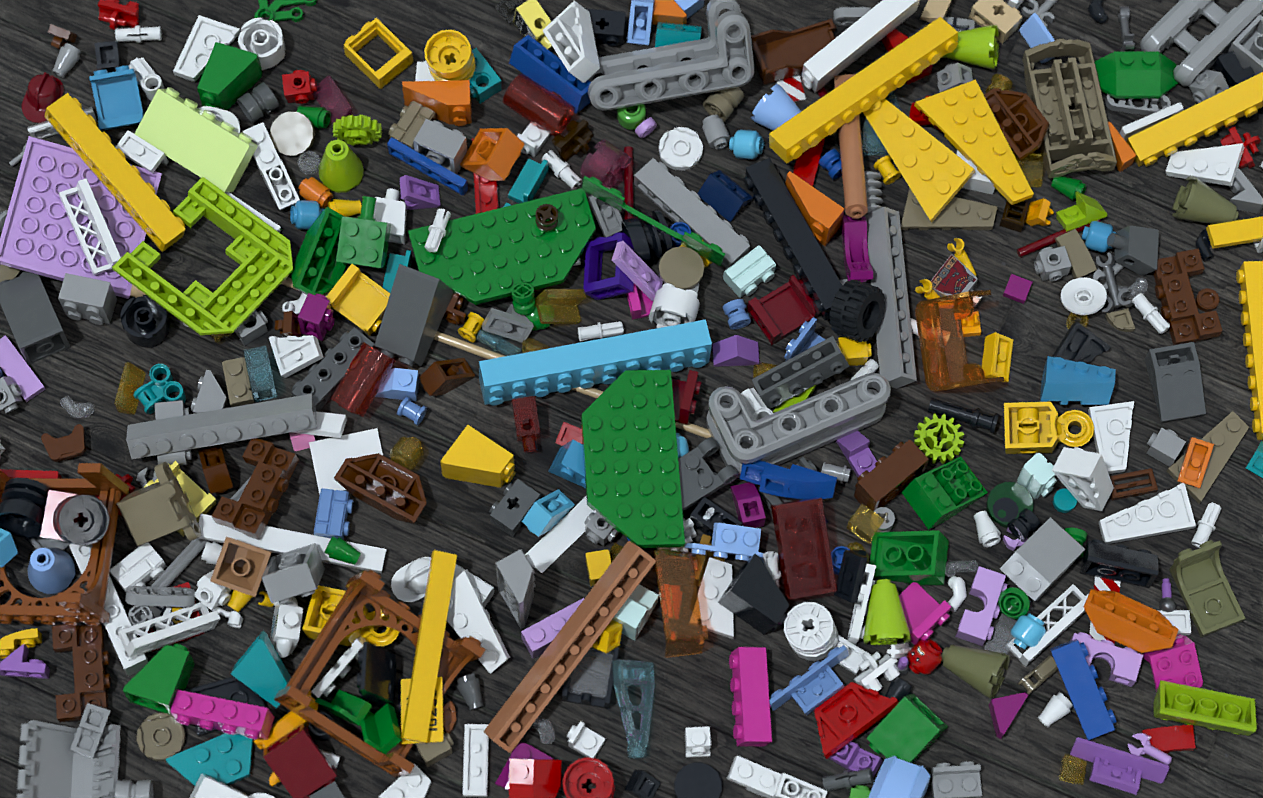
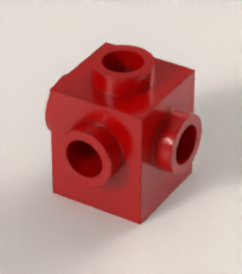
[282,70,317,104]

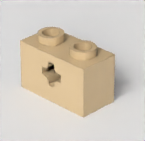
[969,0,1023,44]

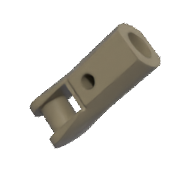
[1018,656,1058,695]

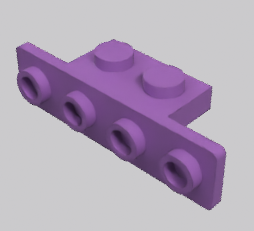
[1070,737,1169,795]

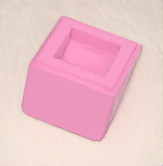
[289,432,315,451]

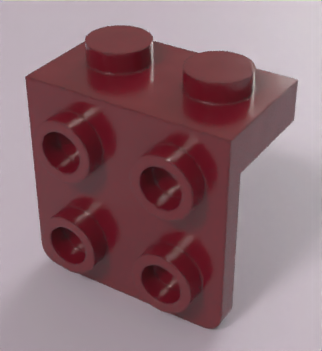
[672,370,701,424]

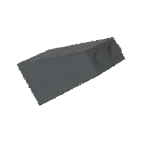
[374,264,454,367]
[0,271,70,365]

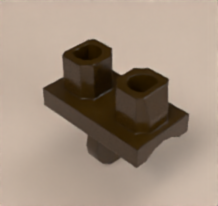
[552,119,593,162]

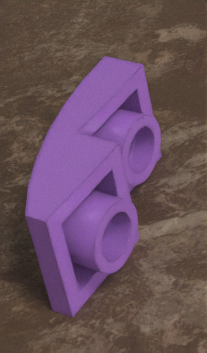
[829,742,882,777]

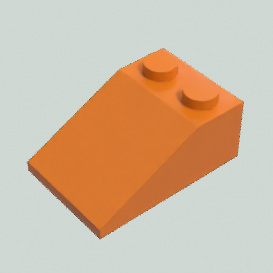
[402,80,472,126]
[785,171,845,246]

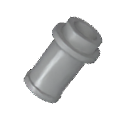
[821,462,851,484]

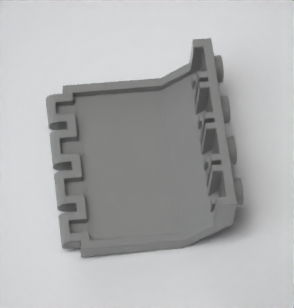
[17,720,121,798]

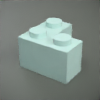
[612,584,659,641]

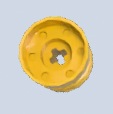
[424,29,476,81]

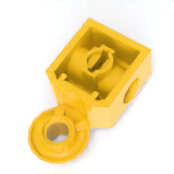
[1004,402,1094,454]
[302,585,399,647]

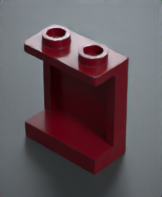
[747,275,818,345]
[263,723,337,798]

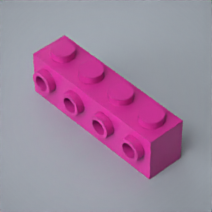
[729,647,772,746]
[170,690,274,740]

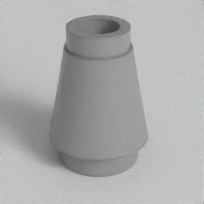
[52,43,81,78]

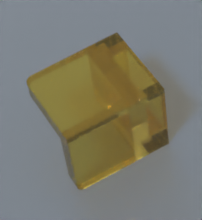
[847,504,884,544]

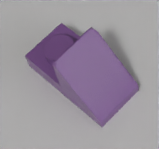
[399,175,440,210]
[836,431,877,477]
[0,644,50,679]

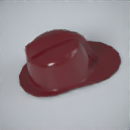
[21,73,64,123]

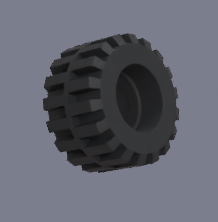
[830,279,885,342]

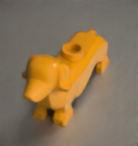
[253,690,319,787]

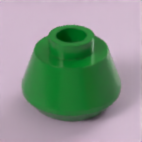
[998,587,1030,619]

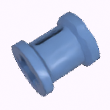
[397,397,427,426]

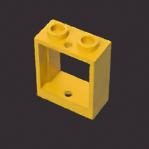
[344,18,413,90]

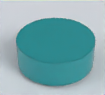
[1053,488,1077,513]

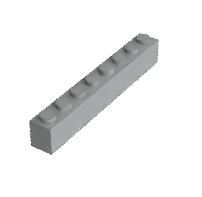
[864,207,917,389]
[126,394,316,459]

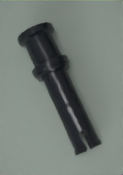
[928,398,999,434]

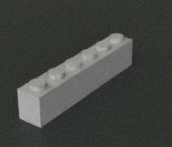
[634,158,750,269]

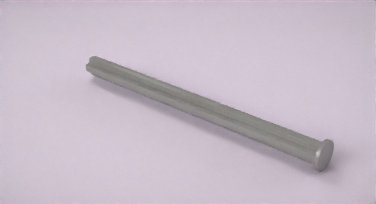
[151,478,250,587]

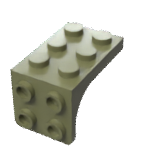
[1169,540,1246,637]

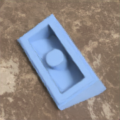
[1019,13,1055,63]

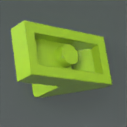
[1056,192,1107,232]

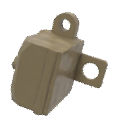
[116,462,201,546]

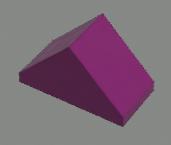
[988,693,1028,740]

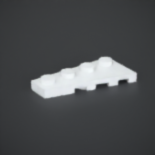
[1099,483,1196,544]
[447,569,510,673]

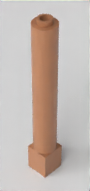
[834,74,868,219]

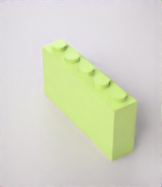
[135,87,258,192]

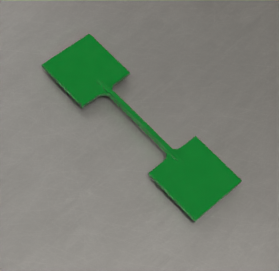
[582,176,725,266]

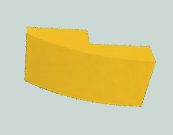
[0,628,42,659]

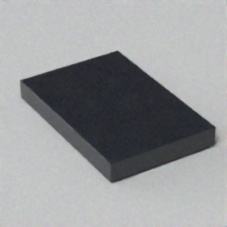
[186,676,266,737]

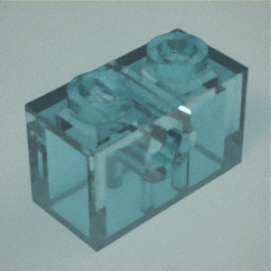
[243,346,278,402]

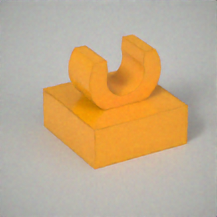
[1024,198,1054,226]
[955,311,981,337]

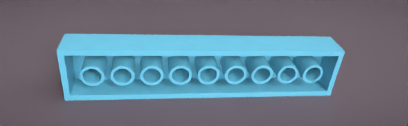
[479,319,712,405]

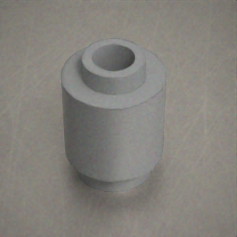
[702,115,730,149]
[157,449,192,466]

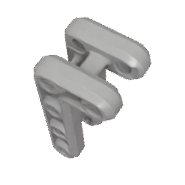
[588,0,754,110]
[1140,0,1263,86]
[706,373,891,478]

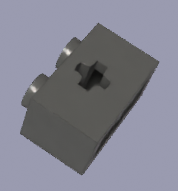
[489,479,541,537]

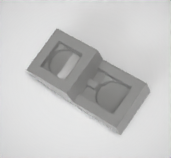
[70,703,110,759]

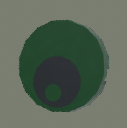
[986,482,1033,528]

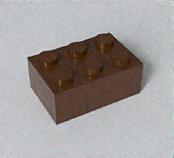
[854,439,929,516]

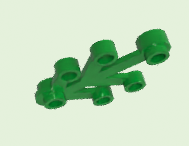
[254,0,317,22]

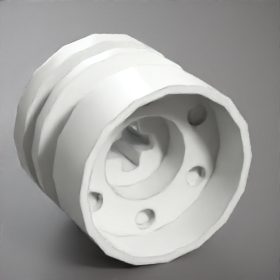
[784,602,838,661]

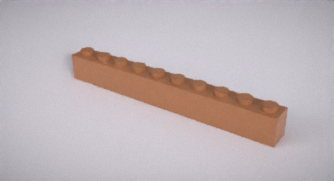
[483,541,656,753]

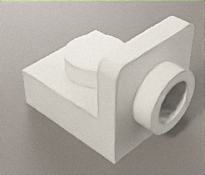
[517,122,550,157]
[567,721,605,758]

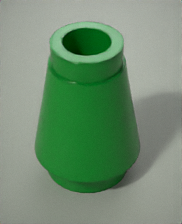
[297,106,331,129]
[1051,176,1087,201]
[324,536,361,565]

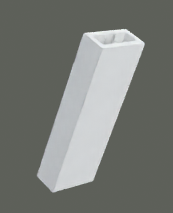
[801,0,920,93]

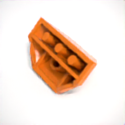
[1084,589,1179,653]

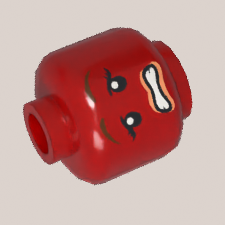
[907,639,942,675]

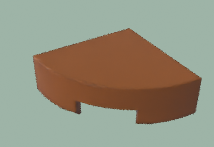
[443,700,457,734]

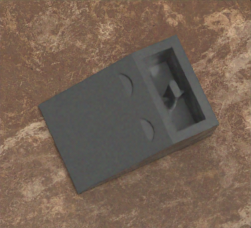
[1144,342,1206,422]

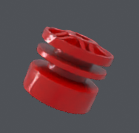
[563,757,615,798]

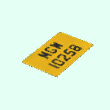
[401,677,443,744]

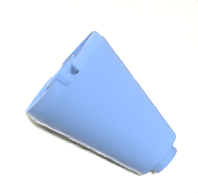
[750,84,801,130]
[27,547,75,594]

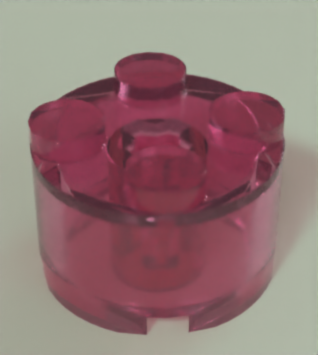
[580,139,632,188]

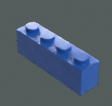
[509,35,591,114]
[1050,639,1117,740]

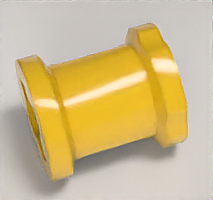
[873,155,902,185]
[457,312,484,342]

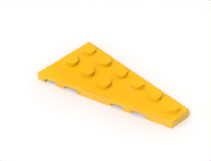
[914,79,1034,205]

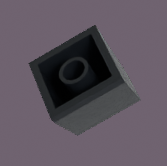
[718,554,789,635]

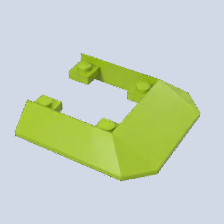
[112,177,293,335]

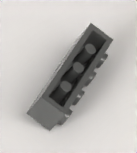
[292,327,376,412]
[751,336,849,409]

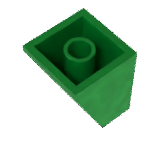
[197,42,262,110]
[123,644,195,716]
[866,693,948,763]

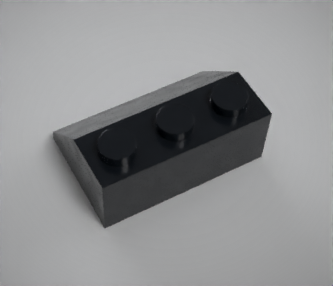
[1080,539,1159,588]

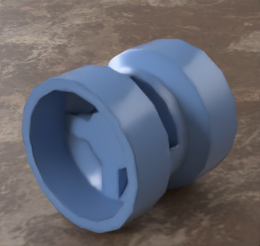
[723,299,751,330]

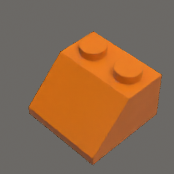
[460,128,525,181]

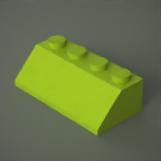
[1154,680,1256,736]

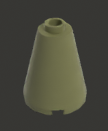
[1172,175,1238,224]
[942,644,1010,699]

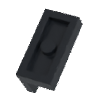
[834,550,868,603]

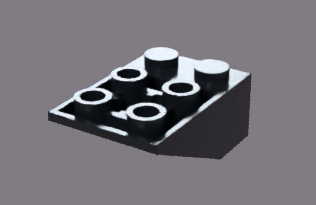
[357,642,397,707]

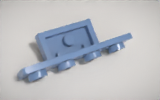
[769,645,849,715]

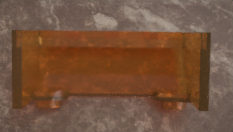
[915,290,1004,392]
[653,549,708,658]

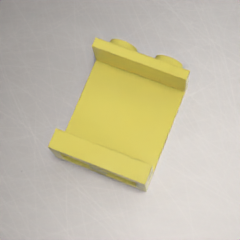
[144,461,217,537]

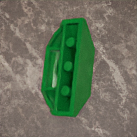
[1094,51,1178,98]
[291,207,347,295]

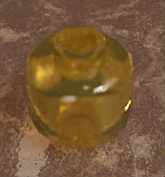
[390,436,424,470]

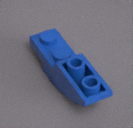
[740,460,837,499]

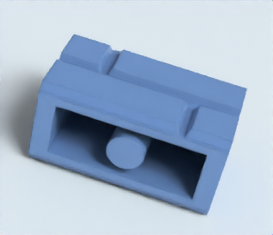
[314,488,353,539]

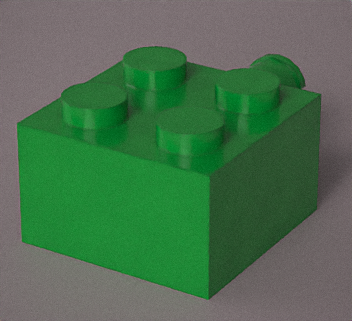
[336,196,391,268]

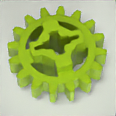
[333,115,382,146]
[914,414,964,464]

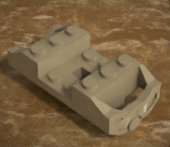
[1022,39,1117,179]

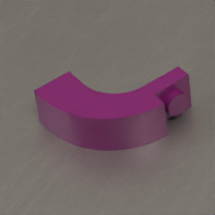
[842,215,873,282]

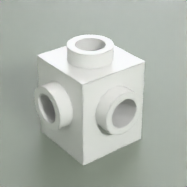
[195,570,231,610]

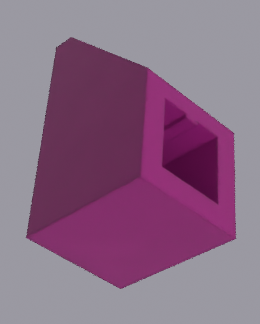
[730,482,766,528]

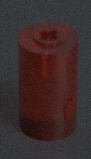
[503,73,575,137]
[331,342,396,417]

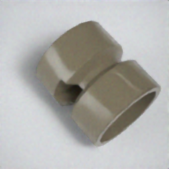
[703,87,744,121]

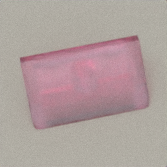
[314,75,353,123]

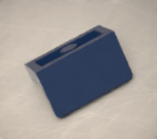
[697,170,753,222]

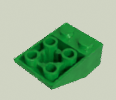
[902,456,988,530]

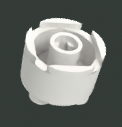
[238,18,285,70]
[649,283,700,328]

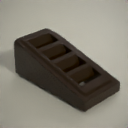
[999,198,1031,232]

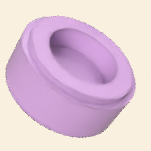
[635,117,657,138]

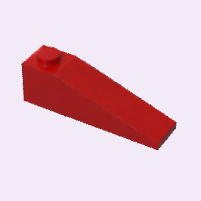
[509,758,562,798]

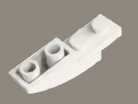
[243,122,300,210]
[727,756,827,798]

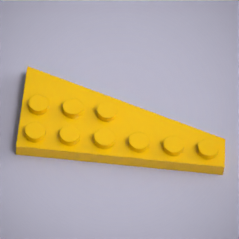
[863,98,976,222]

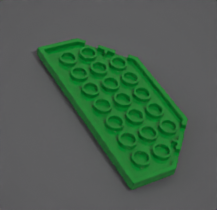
[408,188,596,305]
[581,370,685,548]

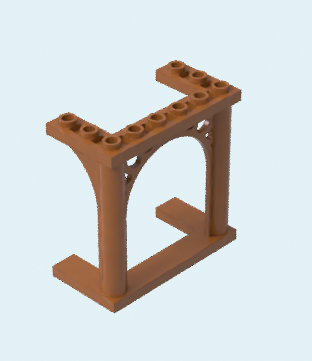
[0,463,129,626]
[274,570,486,777]

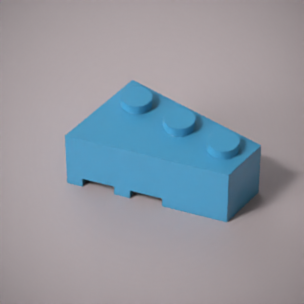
[1040,356,1116,405]
[548,440,586,488]

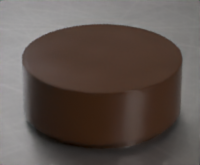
[1195,288,1219,312]

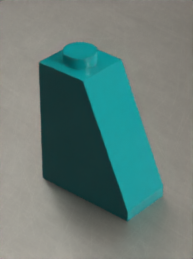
[231,631,291,708]

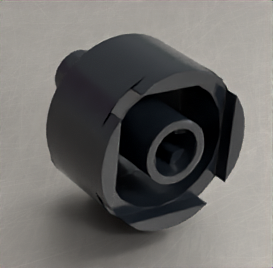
[121,295,170,348]

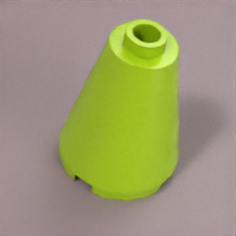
[943,25,999,69]
[319,140,363,193]
[863,579,911,645]

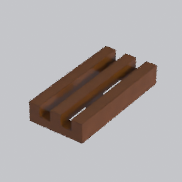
[1110,468,1158,501]

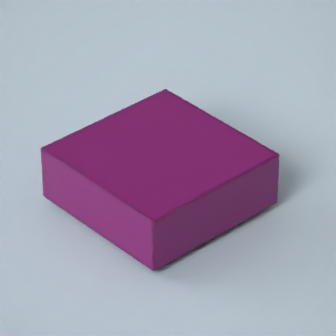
[1003,274,1032,304]

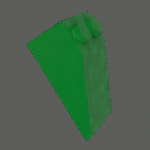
[870,530,949,585]

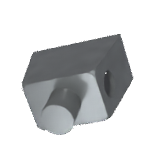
[1107,226,1159,276]

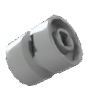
[115,780,154,798]

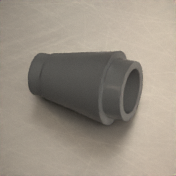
[456,673,483,711]

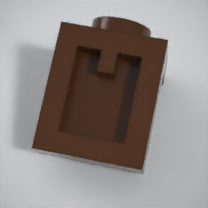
[443,293,466,325]

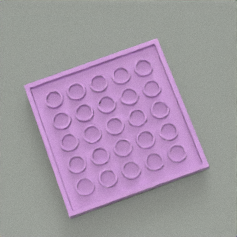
[0,136,162,299]

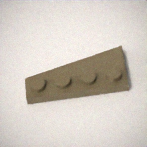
[901,188,997,230]
[1167,411,1249,504]

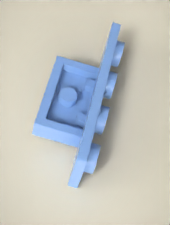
[685,523,779,563]

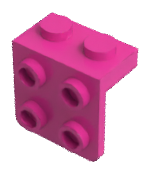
[899,582,951,645]
[1141,634,1203,692]

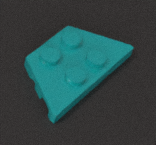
[166,733,253,786]

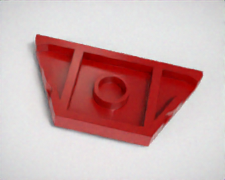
[814,682,899,759]

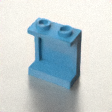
[89,65,144,131]

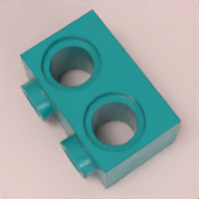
[454,48,502,104]

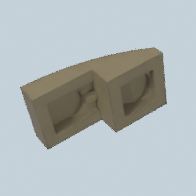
[1055,229,1097,279]

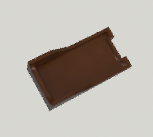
[751,19,836,85]

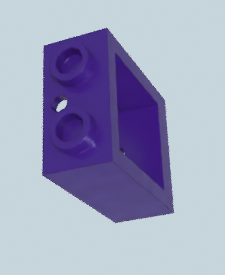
[583,233,634,300]

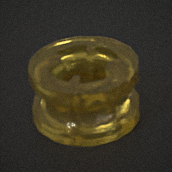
[1066,312,1088,329]

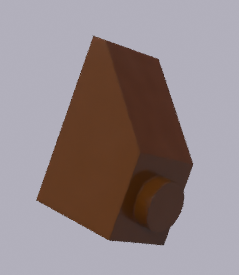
[419,358,475,396]
[198,444,233,494]

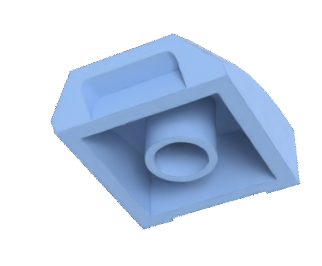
[868,756,930,798]

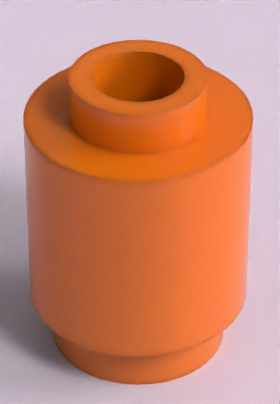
[299,177,333,209]

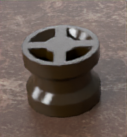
[535,204,558,232]

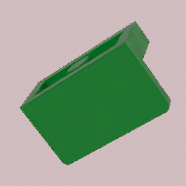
[315,690,372,726]
[361,703,402,754]

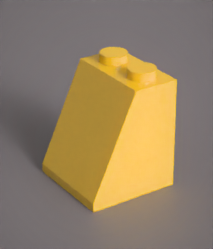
[440,425,516,488]

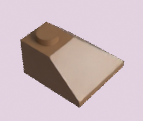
[210,536,272,597]

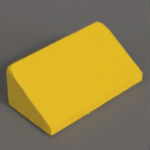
[981,332,1013,382]

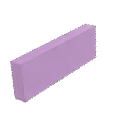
[612,241,663,301]
[0,335,45,402]

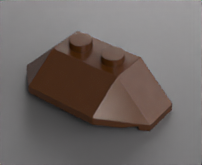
[984,88,1050,160]
[334,453,427,524]

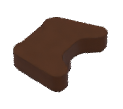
[41,424,85,462]

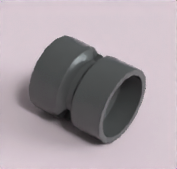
[237,82,279,123]

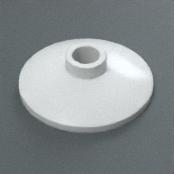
[1061,278,1107,315]

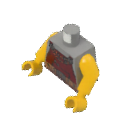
[915,238,983,309]

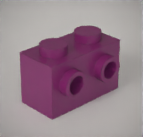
[298,293,335,341]

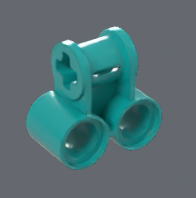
[133,364,186,414]

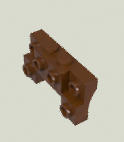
[1153,249,1222,345]
[211,438,299,540]
[52,623,111,722]

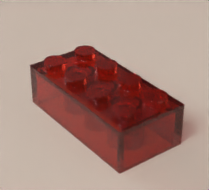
[771,497,837,599]

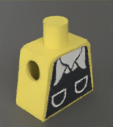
[513,0,553,51]

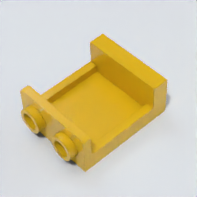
[326,264,390,336]

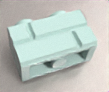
[723,245,776,298]
[1017,453,1057,499]

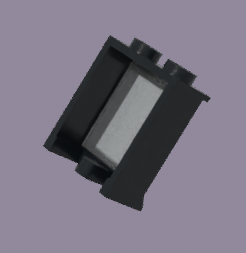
[562,647,619,709]

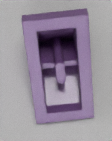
[712,335,759,367]

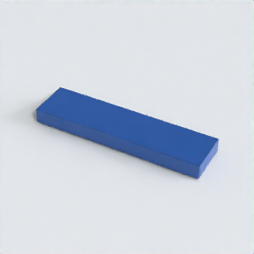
[387,137,468,196]

